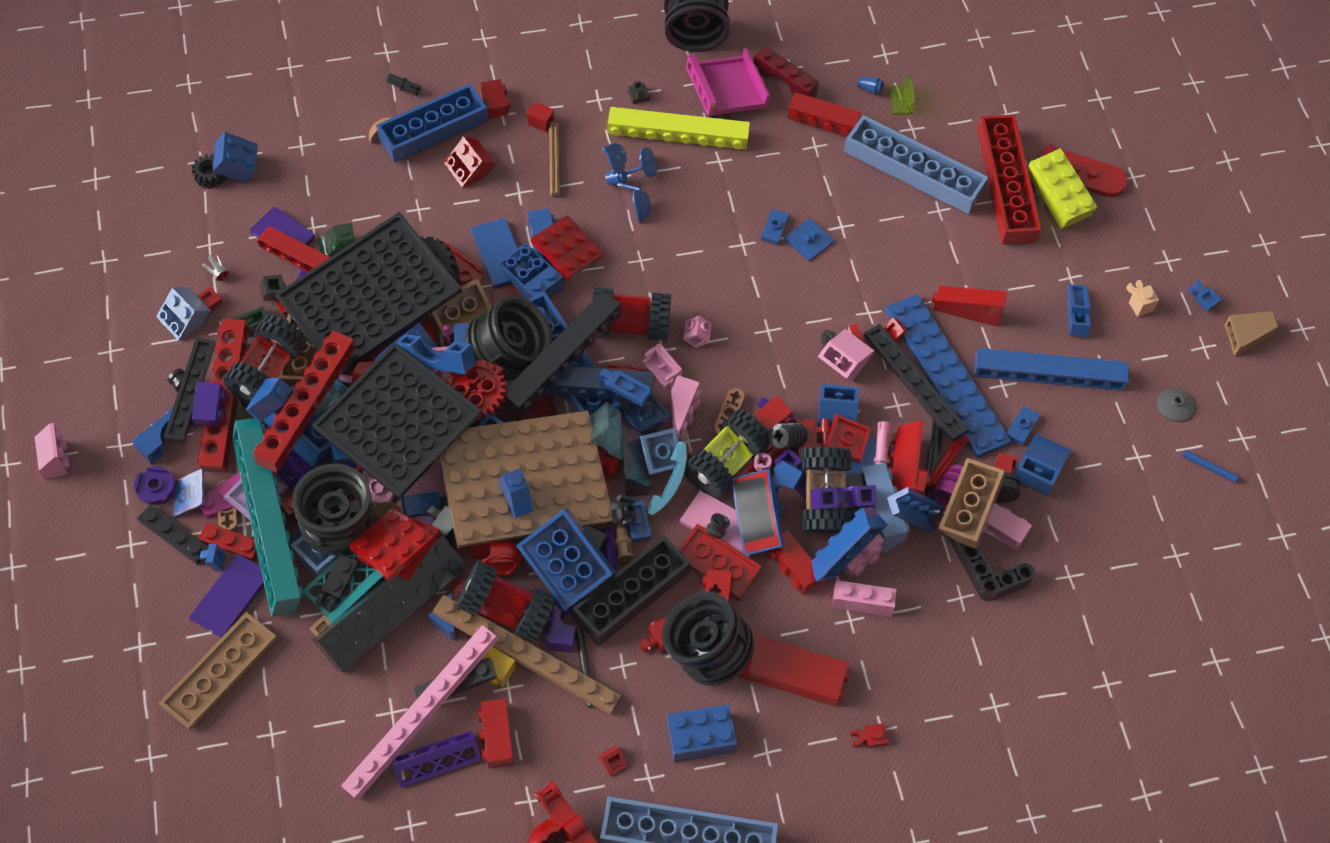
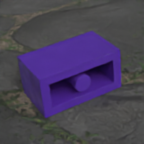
[192,382,227,426]

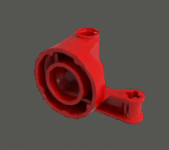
[527,781,598,843]

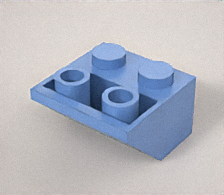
[156,287,211,341]

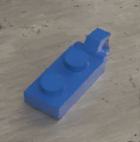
[599,368,652,407]

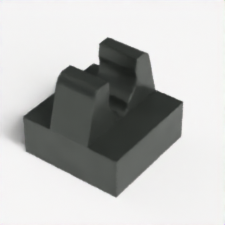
[628,81,650,104]

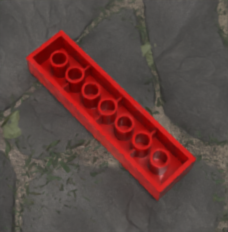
[977,114,1041,244]

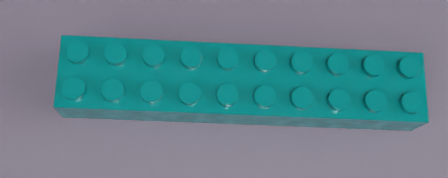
[232,418,303,617]

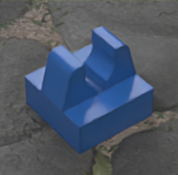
[199,544,226,571]

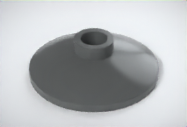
[1157,388,1195,422]

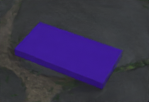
[189,554,264,638]

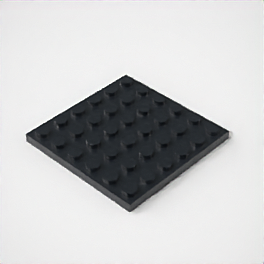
[312,342,482,499]

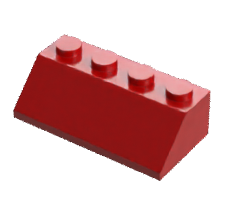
[888,420,924,496]

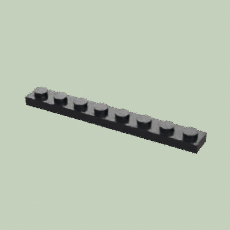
[864,324,968,442]

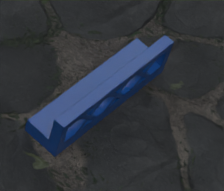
[887,487,946,533]

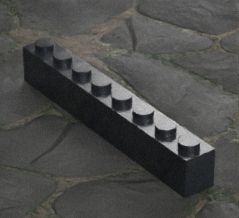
[503,291,621,416]

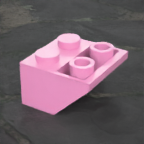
[818,329,875,381]
[35,423,70,480]

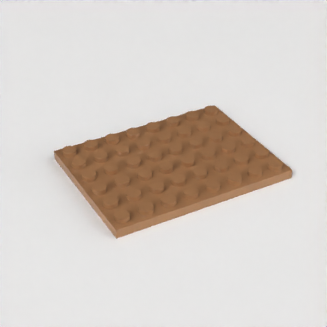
[439,411,613,548]

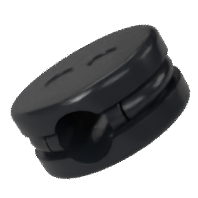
[995,472,1021,503]

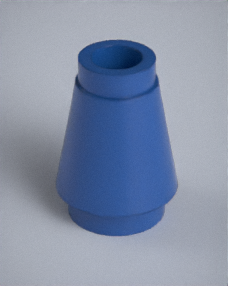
[857,77,884,95]

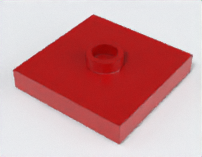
[824,414,871,463]

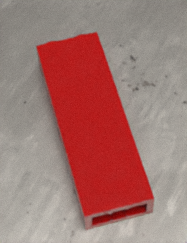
[737,633,851,707]

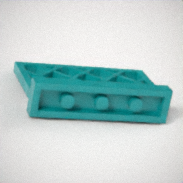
[303,552,385,622]

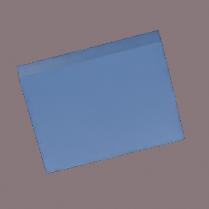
[640,428,679,475]

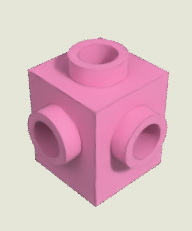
[683,316,712,348]

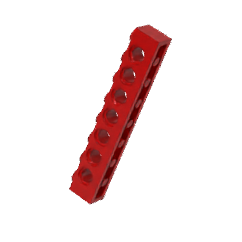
[197,319,250,473]
[253,331,355,473]

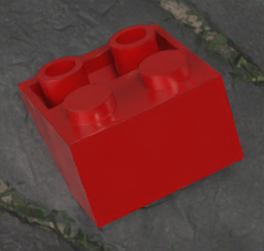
[444,137,496,187]

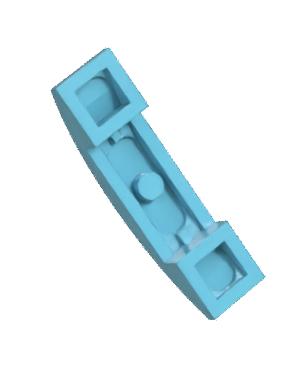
[646,442,687,515]

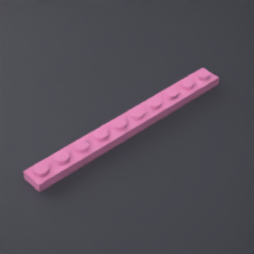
[341,625,499,800]

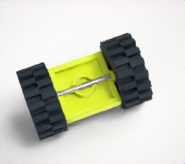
[684,409,771,499]

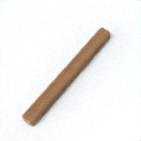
[549,122,560,197]

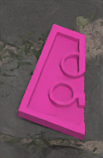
[198,472,241,519]

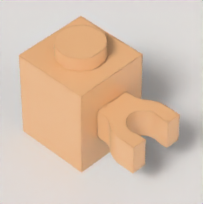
[1126,280,1159,317]

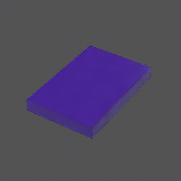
[250,206,315,246]

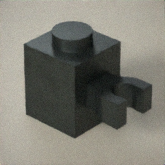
[427,505,455,540]

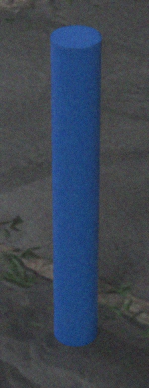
[1182,450,1239,483]

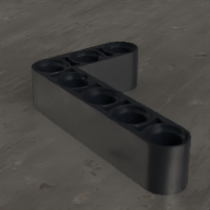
[947,535,1035,601]

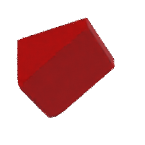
[598,746,628,776]

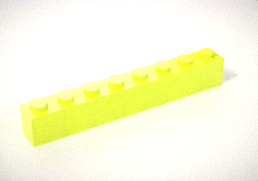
[608,107,750,150]

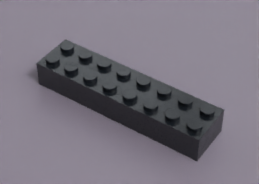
[312,535,467,673]

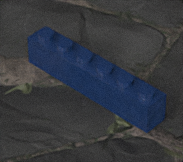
[544,366,653,402]

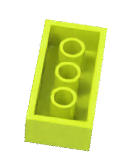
[1027,148,1097,230]

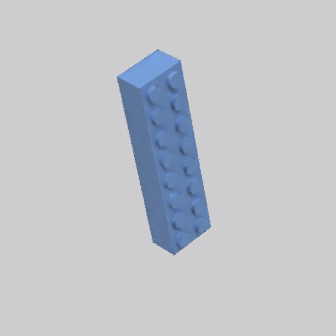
[844,115,988,214]
[600,796,778,843]

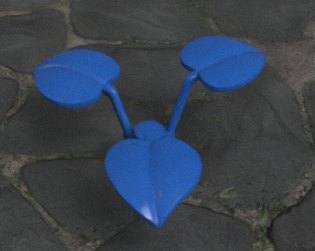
[602,143,658,223]

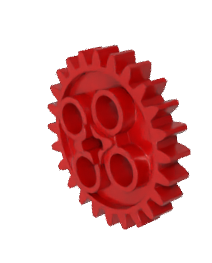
[445,360,507,421]

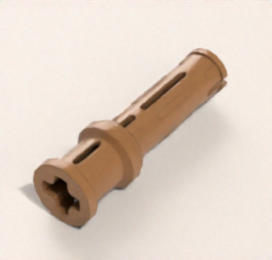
[614,525,634,564]

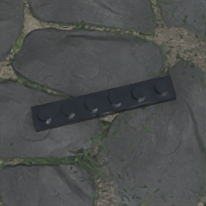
[164,338,216,444]

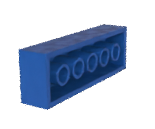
[376,83,488,163]

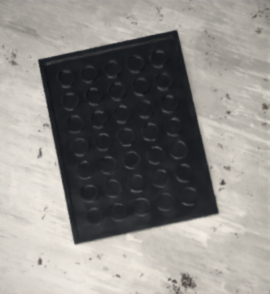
[275,211,463,375]

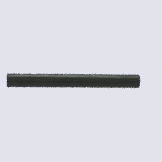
[575,628,595,708]

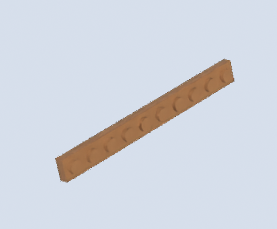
[433,595,621,715]

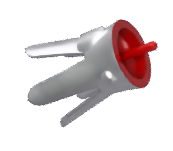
[202,255,229,281]

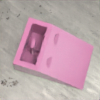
[670,375,701,442]

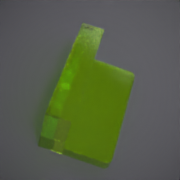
[889,76,916,115]

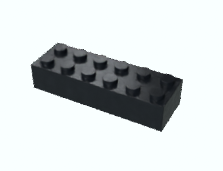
[572,536,691,646]

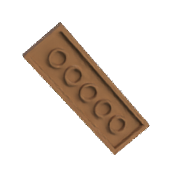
[158,612,277,730]

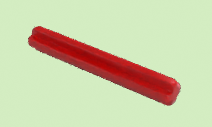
[929,435,969,489]

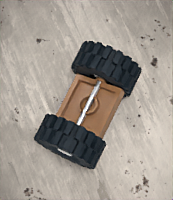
[802,447,852,533]

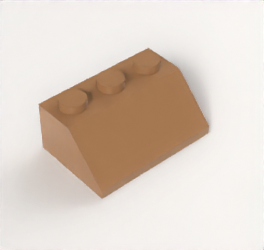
[429,279,491,337]

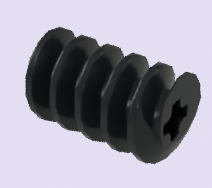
[769,423,808,448]

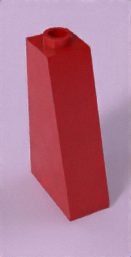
[931,285,1008,327]

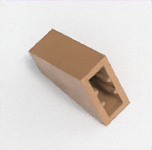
[1225,311,1278,356]

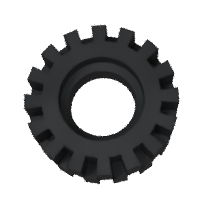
[192,154,226,189]

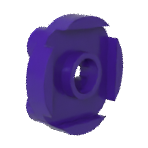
[134,466,175,505]

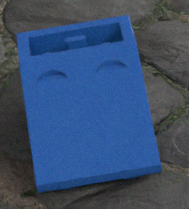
[498,243,563,300]
[1015,434,1071,496]

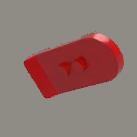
[1041,144,1127,197]

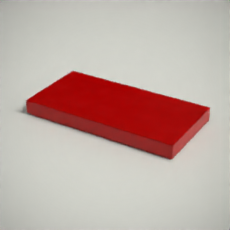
[678,523,763,600]

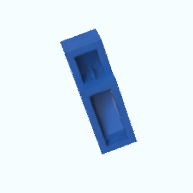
[1067,284,1091,337]

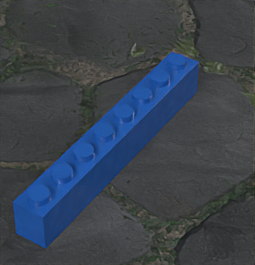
[974,348,1129,391]

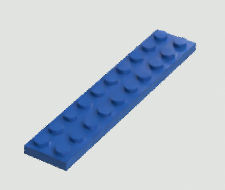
[885,294,1011,458]

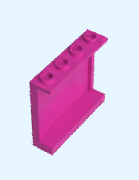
[686,48,770,116]

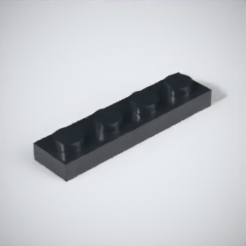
[137,504,209,565]
[414,657,497,699]

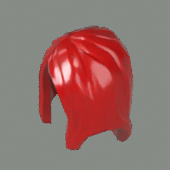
[469,539,523,576]

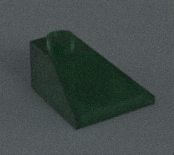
[318,223,356,257]

